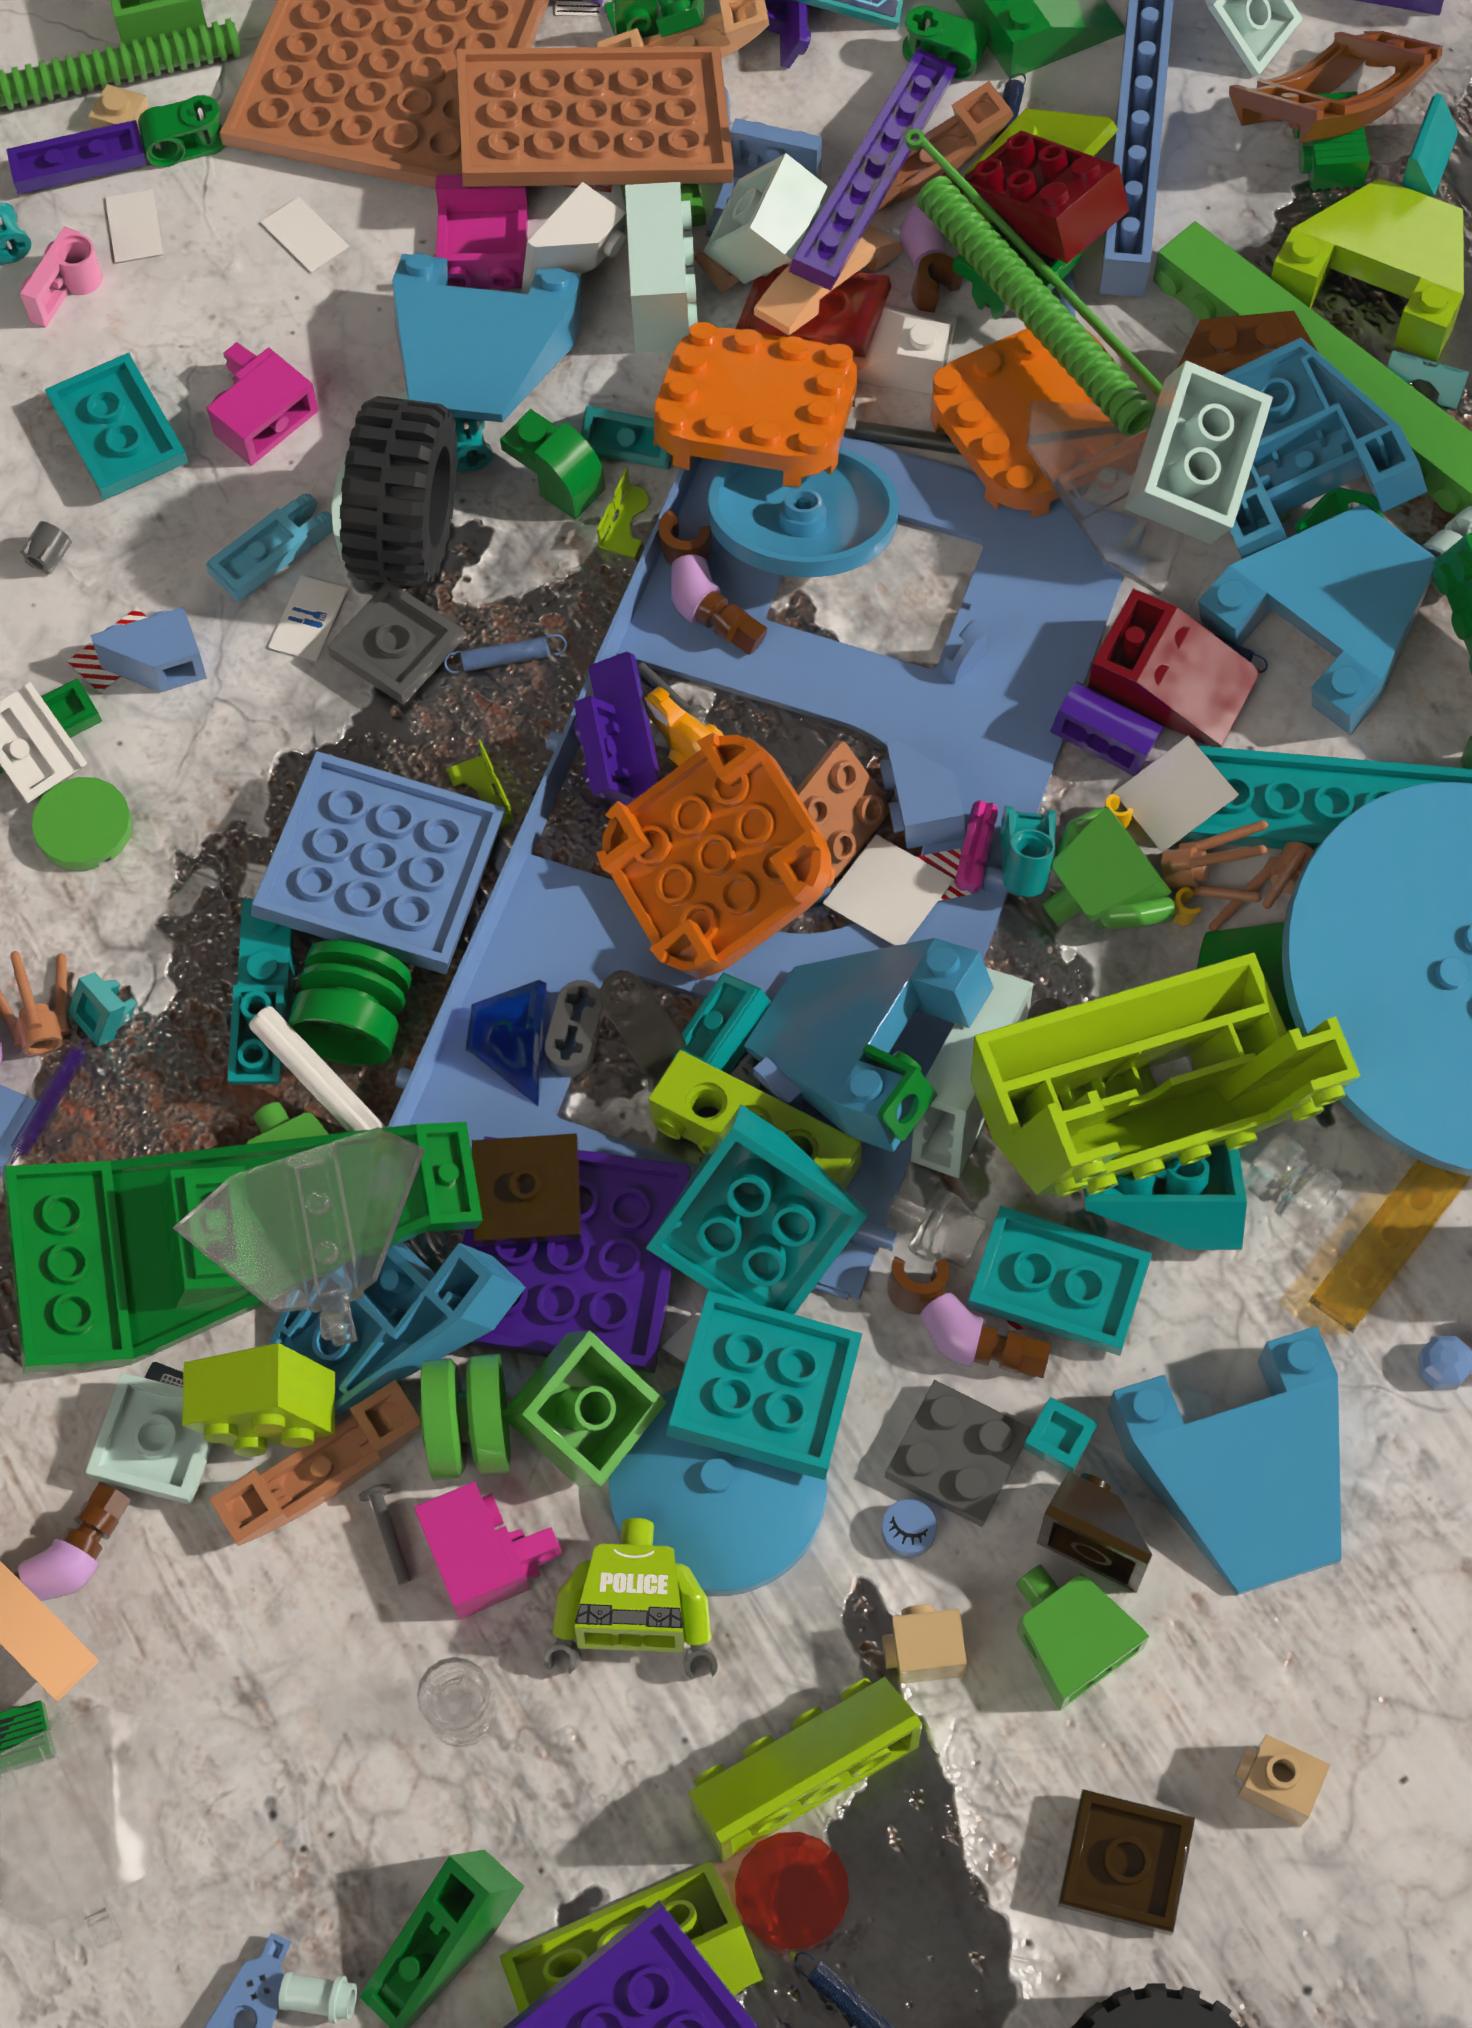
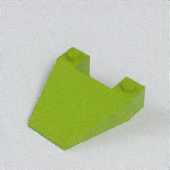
[1271,178,1464,362]

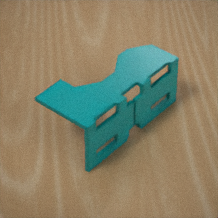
[1387,350,1469,410]

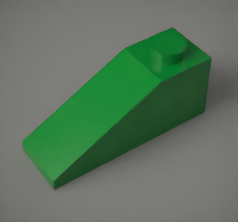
[359,1849,525,2028]

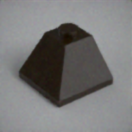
[1037,1471,1152,1593]

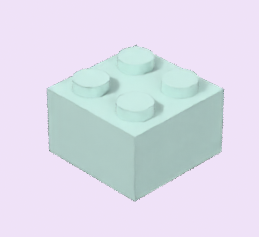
[703,153,828,284]

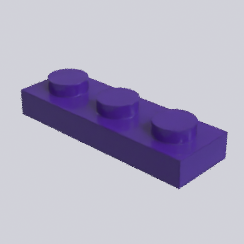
[6,120,148,194]

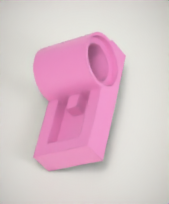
[20,226,103,328]

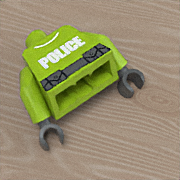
[544,1518,718,1679]

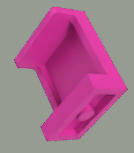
[433,175,529,291]

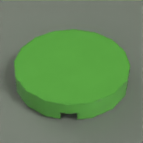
[31,777,133,871]

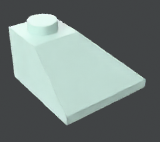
[1205,0,1303,77]

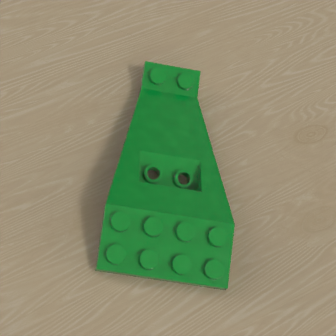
[2,1122,483,1373]

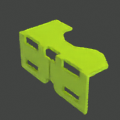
[597,466,649,559]
[446,739,513,827]

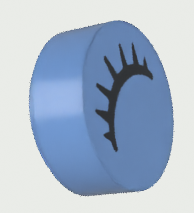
[881,1499,937,1558]

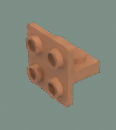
[795,741,890,878]

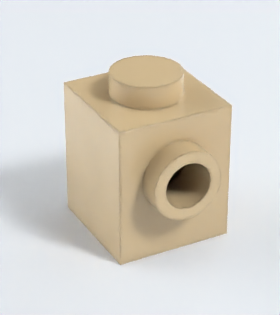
[882,1604,967,1685]
[1234,1734,1331,1827]

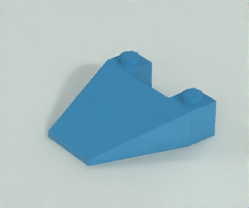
[392,253,582,423]
[1222,338,1427,559]
[1198,504,1437,735]
[744,938,994,1152]
[269,1243,526,1416]
[1107,1326,1342,1596]

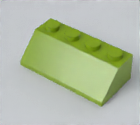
[688,1677,922,1863]
[499,1861,763,2014]

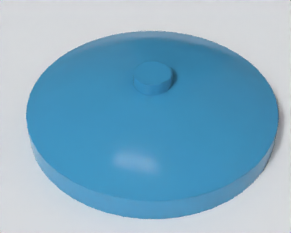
[708,447,899,577]
[609,1386,827,1596]

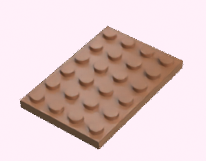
[456,46,734,187]

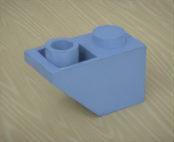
[90,607,207,692]
[879,738,965,849]

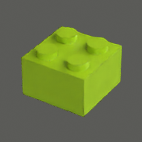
[182,1343,335,1457]

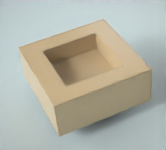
[88,84,149,129]

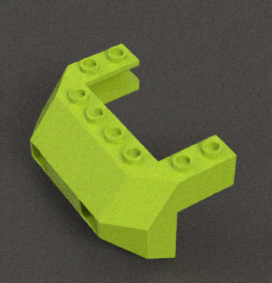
[970,952,1361,1197]

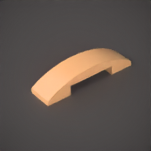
[597,0,769,59]
[754,225,904,335]
[0,1561,99,1702]

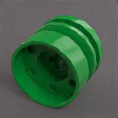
[287,940,412,1066]

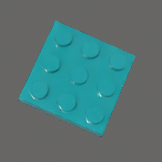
[666,1291,862,1480]

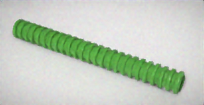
[0,18,242,112]
[917,176,1156,437]

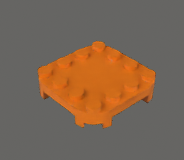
[930,320,1151,518]
[653,322,857,487]
[596,732,835,979]

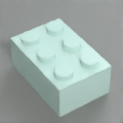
[625,182,697,354]
[1124,361,1273,544]

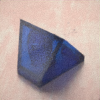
[465,980,550,1106]

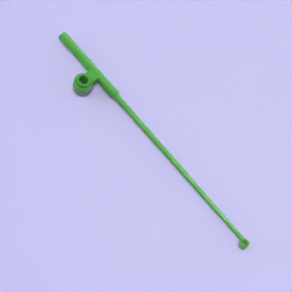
[906,129,1290,524]

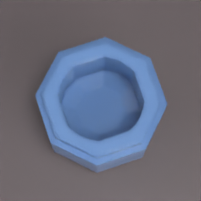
[1418,1335,1472,1390]

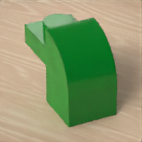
[500,408,605,520]

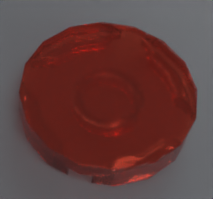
[735,1832,849,1952]

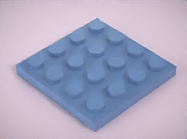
[251,751,505,975]

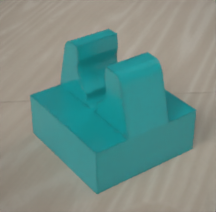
[67,972,137,1046]
[1023,1397,1098,1473]

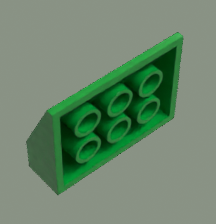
[956,0,1125,80]

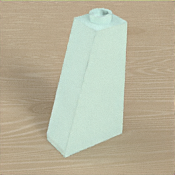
[911,967,1033,1178]

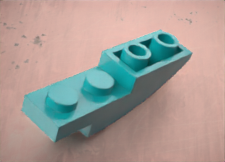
[227,898,296,1085]

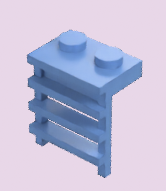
[706,118,822,237]

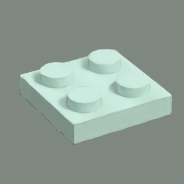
[85,1372,213,1506]

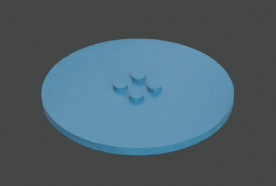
[1282,782,1472,1176]

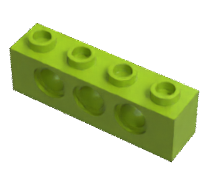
[648,1050,862,1190]

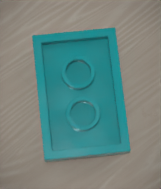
[45,352,188,500]
[967,1205,1152,1356]

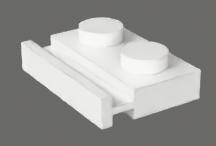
[0,682,88,804]

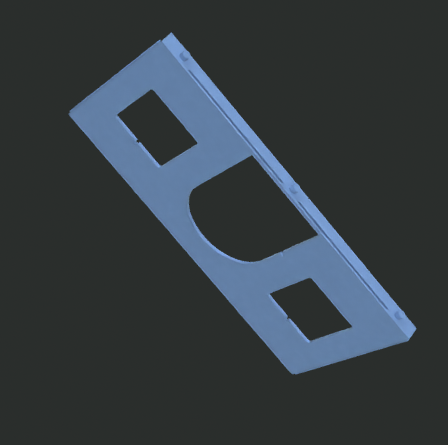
[388,434,1144,1300]

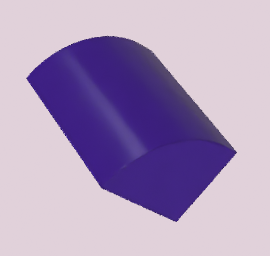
[1050,681,1164,776]

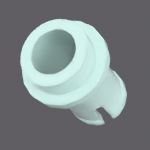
[279,1972,357,2024]

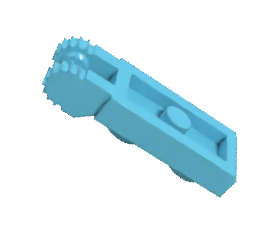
[205,493,333,602]

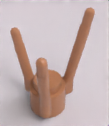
[1161,820,1268,902]
[1209,842,1314,932]
[0,951,70,1056]

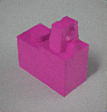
[206,342,319,466]
[414,1481,562,1620]

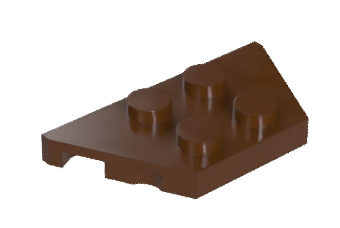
[1176,310,1318,375]

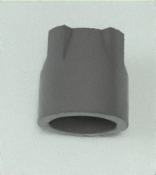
[20,521,72,574]

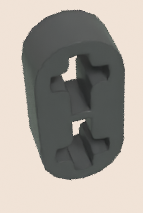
[545,980,604,1077]

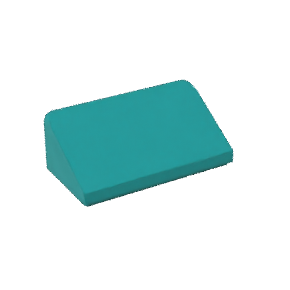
[1402,93,1458,196]
[581,406,672,470]
[667,972,771,1075]

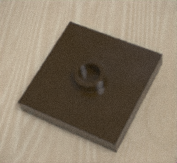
[472,1133,582,1246]
[1058,1789,1195,1936]

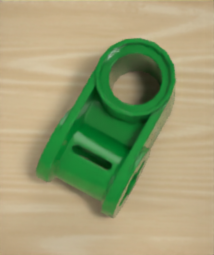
[902,5,990,80]
[138,95,226,167]

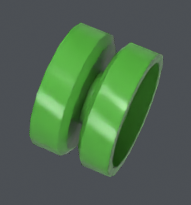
[420,1353,511,1481]

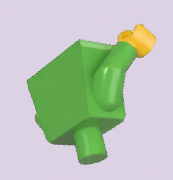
[1041,794,1202,930]

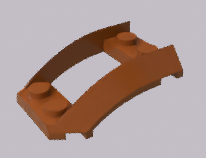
[1229,31,1443,143]

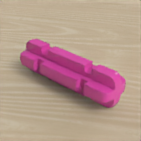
[954,800,999,893]

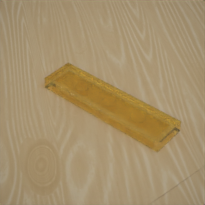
[1309,1159,1472,1333]

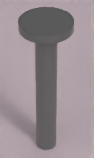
[637,662,706,723]
[359,1484,412,1585]

